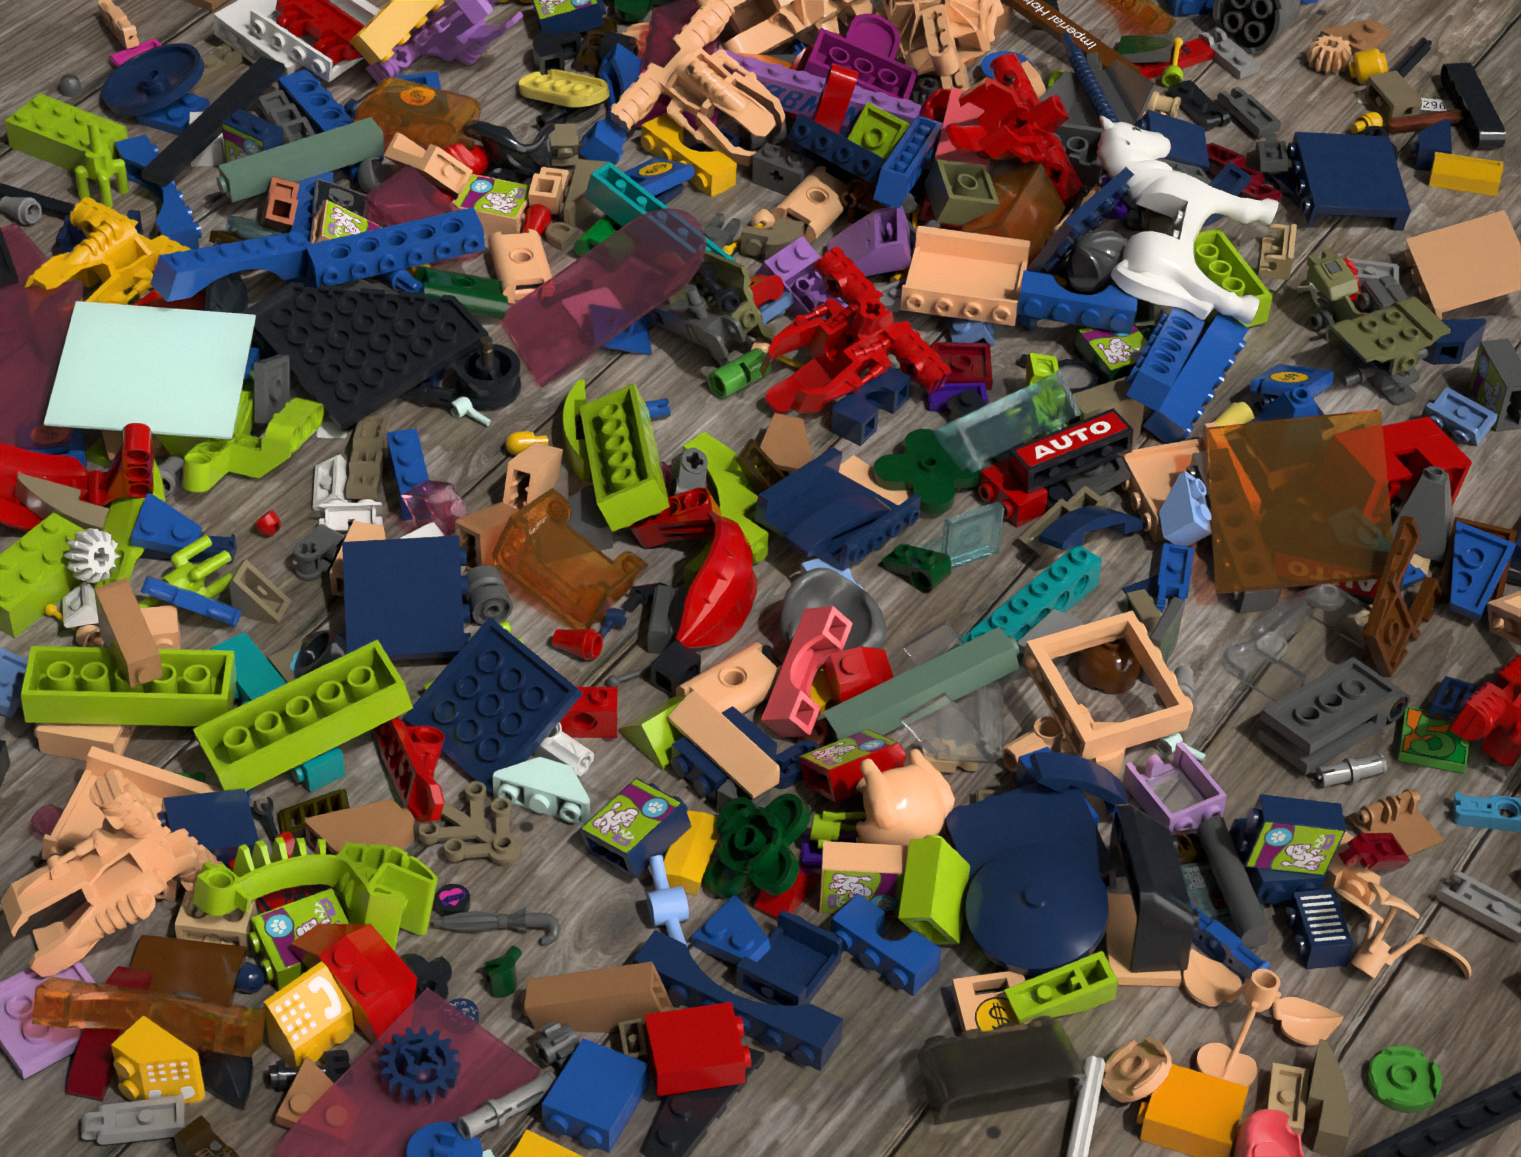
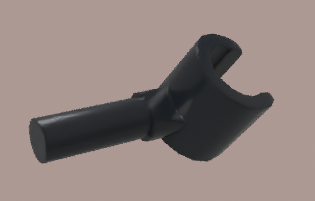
[253,796,279,842]

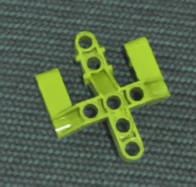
[155,375,324,492]

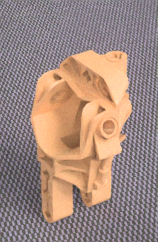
[694,0,876,55]
[875,0,1004,91]

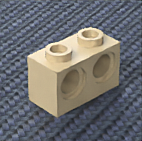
[175,892,257,955]

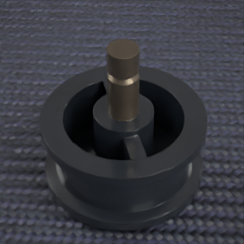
[455,336,521,410]

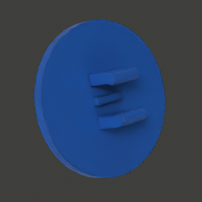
[406,1122,483,1157]

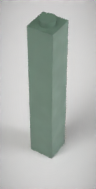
[216,117,385,203]
[823,627,1020,742]

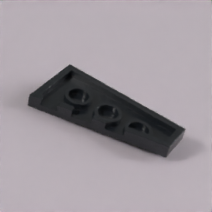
[645,1048,765,1157]

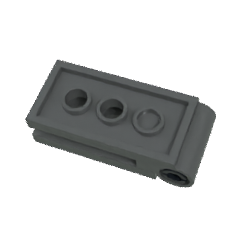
[1257,657,1410,775]

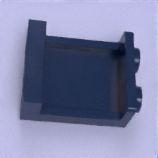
[736,910,843,1006]

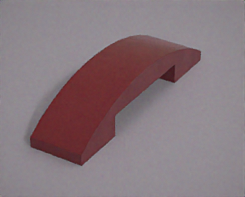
[66,966,154,1102]

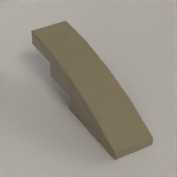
[346,415,390,500]

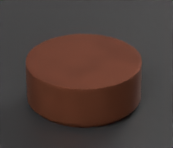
[796,720,829,747]

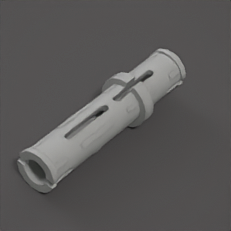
[456,1071,557,1140]

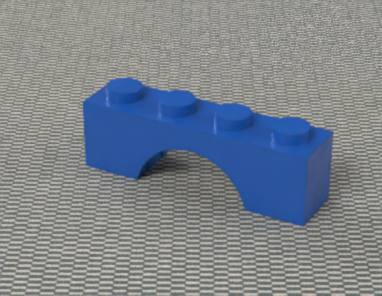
[1016,270,1137,334]

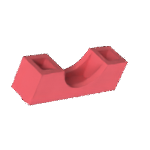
[761,606,853,738]

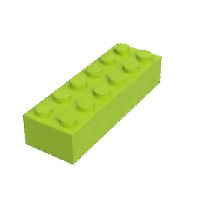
[580,383,670,532]
[193,639,413,791]
[21,646,237,726]

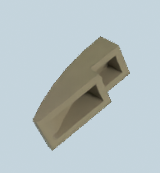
[15,473,109,531]
[1018,485,1108,558]
[1305,1039,1350,1157]

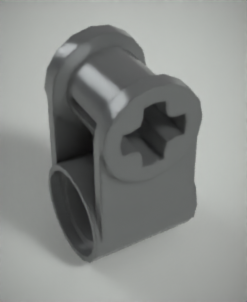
[668,448,708,497]
[293,524,346,581]

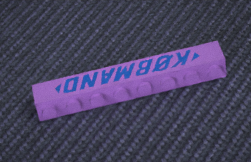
[713,48,922,129]

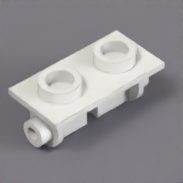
[319,499,383,533]

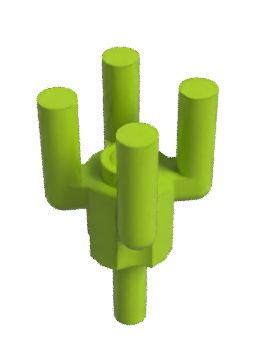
[74,119,129,208]
[138,535,233,609]

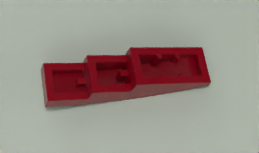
[1206,142,1281,202]

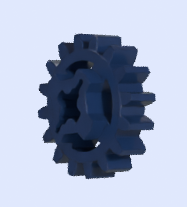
[378,1026,461,1106]

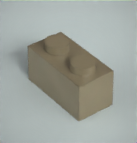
[1125,589,1162,632]
[618,1018,651,1068]

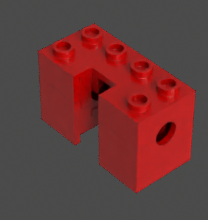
[1315,417,1472,526]

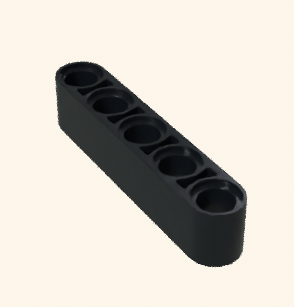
[1441,62,1506,149]

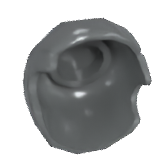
[358,157,396,197]

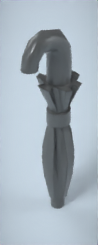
[434,907,561,946]

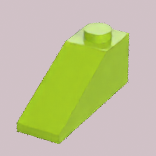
[1004,951,1118,1024]

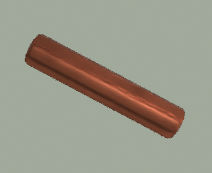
[1387,109,1463,134]

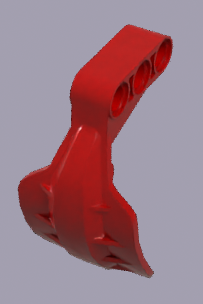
[784,32,859,134]
[0,423,154,532]
[629,487,757,649]

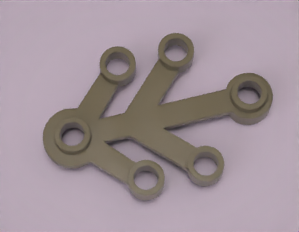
[419,781,521,866]

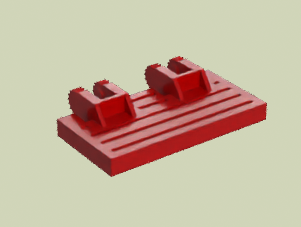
[275,0,365,63]

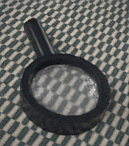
[1019,354,1099,395]

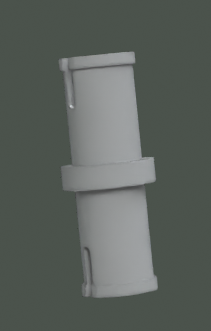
[1316,753,1387,788]

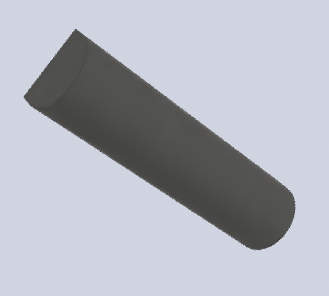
[1196,815,1268,947]

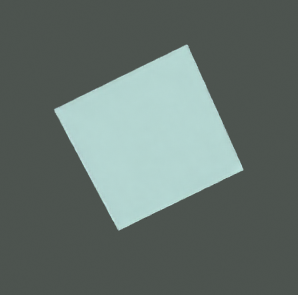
[44,301,256,439]

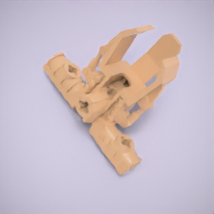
[610,0,785,166]
[1,768,225,977]

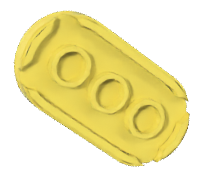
[519,69,610,107]

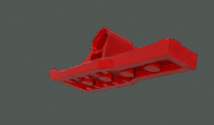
[373,716,445,823]

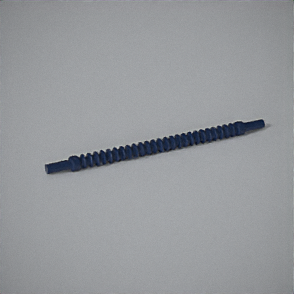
[1060,33,1120,123]

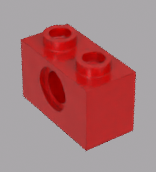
[978,457,1048,528]
[560,686,618,738]

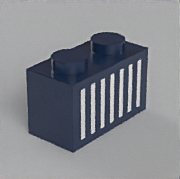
[1285,889,1353,969]

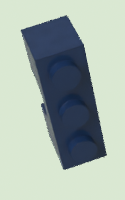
[830,367,911,446]

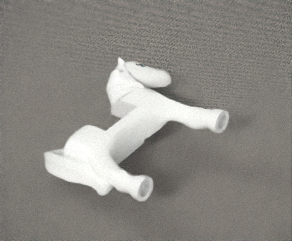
[1097,115,1279,325]

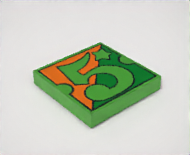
[1398,706,1469,774]

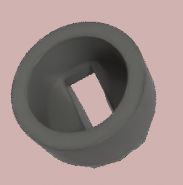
[59,74,82,97]

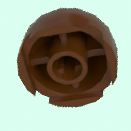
[1075,638,1141,695]

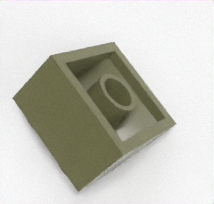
[924,159,1000,225]

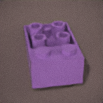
[827,205,911,277]
[754,236,848,321]

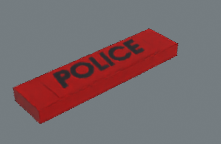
[1133,38,1215,79]

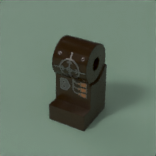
[174,1115,240,1157]

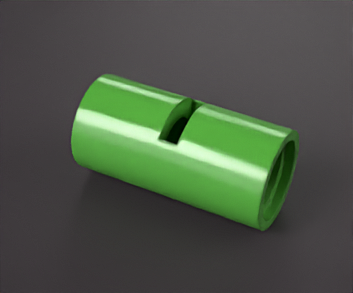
[707,348,771,399]

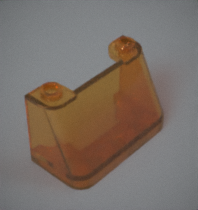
[492,488,649,629]

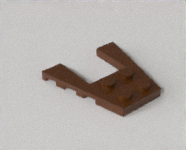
[1363,516,1444,677]

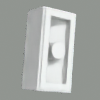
[312,454,351,511]
[62,581,99,628]

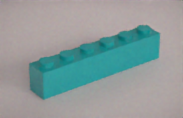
[585,162,736,265]
[210,632,345,792]

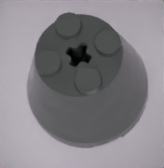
[1213,0,1301,54]

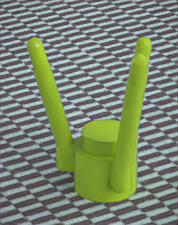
[810,811,867,849]

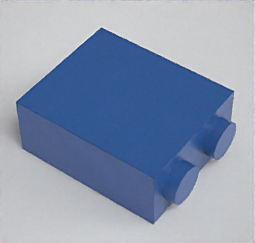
[542,1038,649,1153]

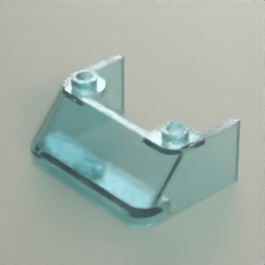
[934,370,1082,474]

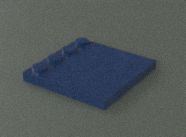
[403,617,583,795]

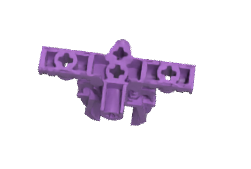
[366,0,523,89]

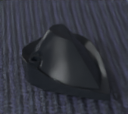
[297,630,347,675]
[195,1036,254,1110]

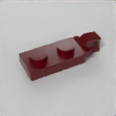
[1338,832,1411,870]

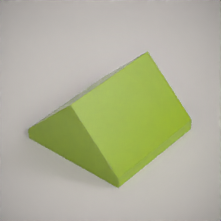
[621,695,687,771]

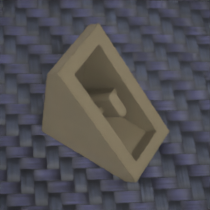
[229,559,292,624]

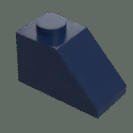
[1410,119,1452,171]

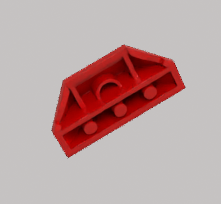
[290,923,417,1054]

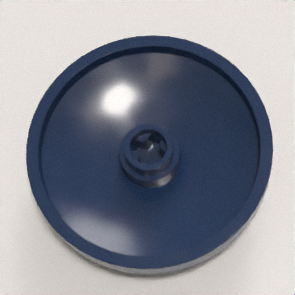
[101,43,205,116]
[966,844,1109,976]

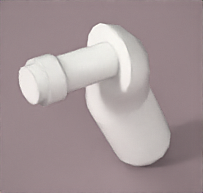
[1297,282,1321,308]

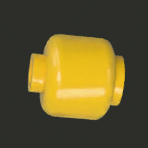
[1348,48,1388,85]

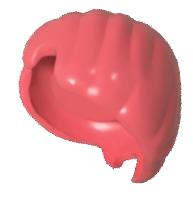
[1235,1109,1305,1157]

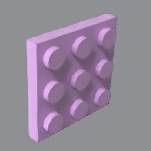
[0,961,101,1079]

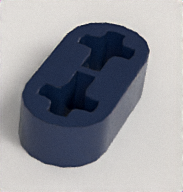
[771,741,821,789]

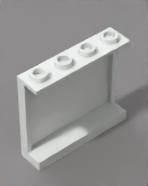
[214,0,303,82]
[250,0,380,82]

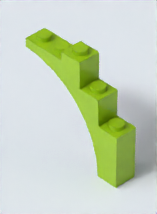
[683,432,768,588]

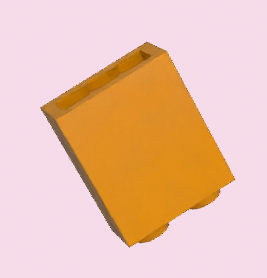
[1136,1063,1249,1157]

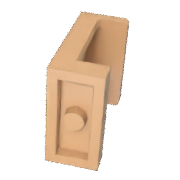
[384,132,472,195]

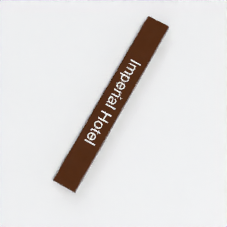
[1001,0,1141,74]

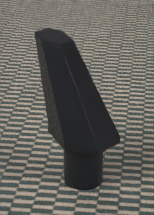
[624,582,668,612]

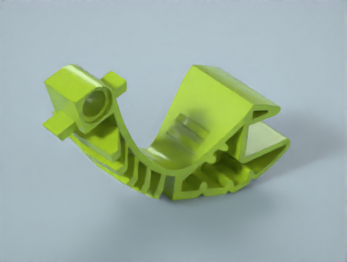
[193,837,438,950]

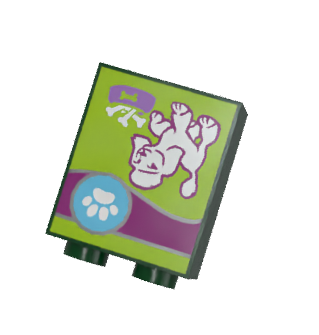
[1074,323,1148,385]

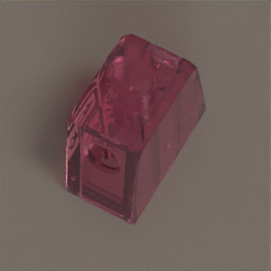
[401,480,469,536]

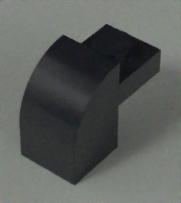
[533,30,581,75]

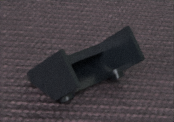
[1108,804,1199,973]

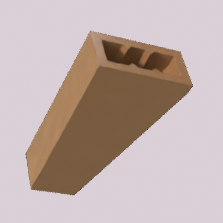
[521,962,673,1033]

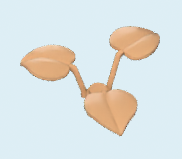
[1334,881,1472,980]
[1183,949,1343,1087]

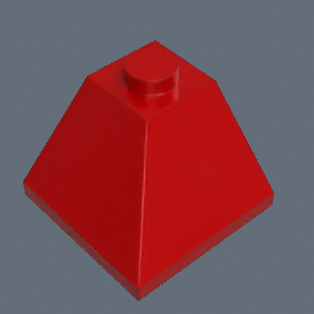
[822,647,894,706]

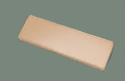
[668,690,780,799]

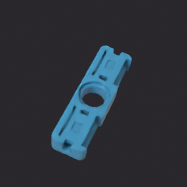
[1452,791,1521,832]

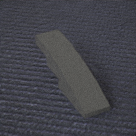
[258,90,315,144]

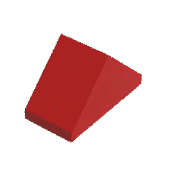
[754,864,821,921]

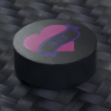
[435,884,471,917]

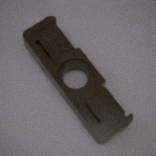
[575,17,617,74]

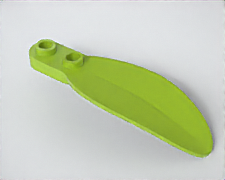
[94,460,165,588]

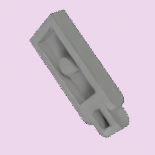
[81,1096,186,1145]

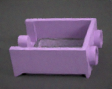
[1122,742,1227,832]

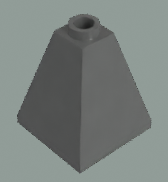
[1385,466,1454,562]

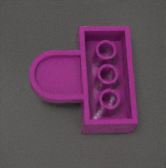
[803,14,918,100]

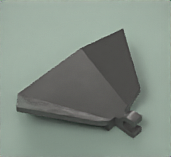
[1039,52,1156,129]

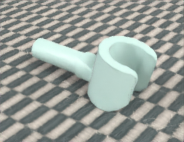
[450,397,491,426]
[1157,732,1206,762]

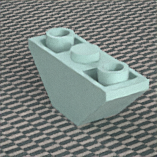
[493,757,590,825]

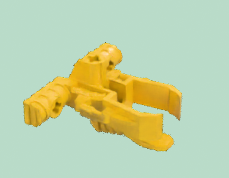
[24,197,209,337]

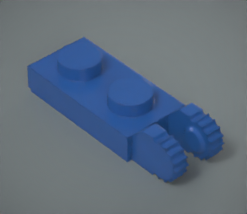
[1156,543,1195,616]

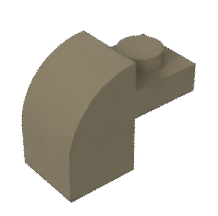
[550,124,578,167]
[741,217,805,261]

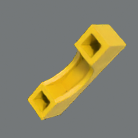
[641,113,737,198]

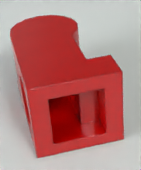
[748,274,784,309]

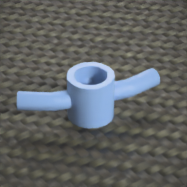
[646,855,689,948]

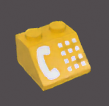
[263,961,355,1067]
[111,1016,206,1103]

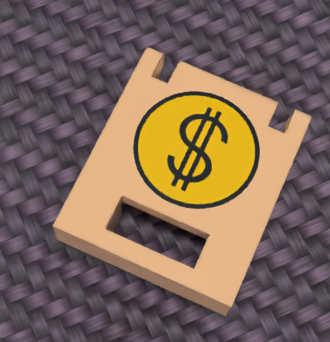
[951,971,1042,1061]

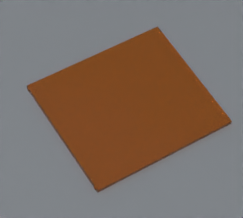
[1207,409,1393,594]

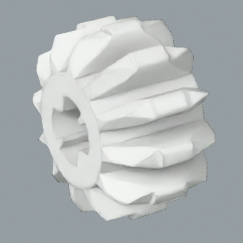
[64,528,121,583]

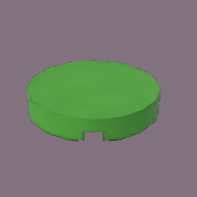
[1367,1046,1442,1113]

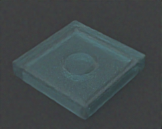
[941,501,1004,569]

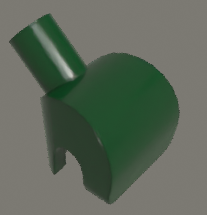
[484,946,522,998]

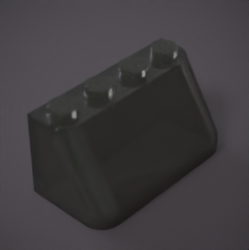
[917,1016,1087,1125]

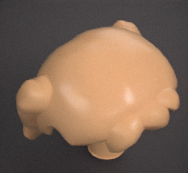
[856,749,955,849]

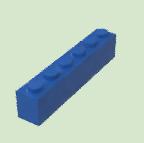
[1143,312,1249,444]

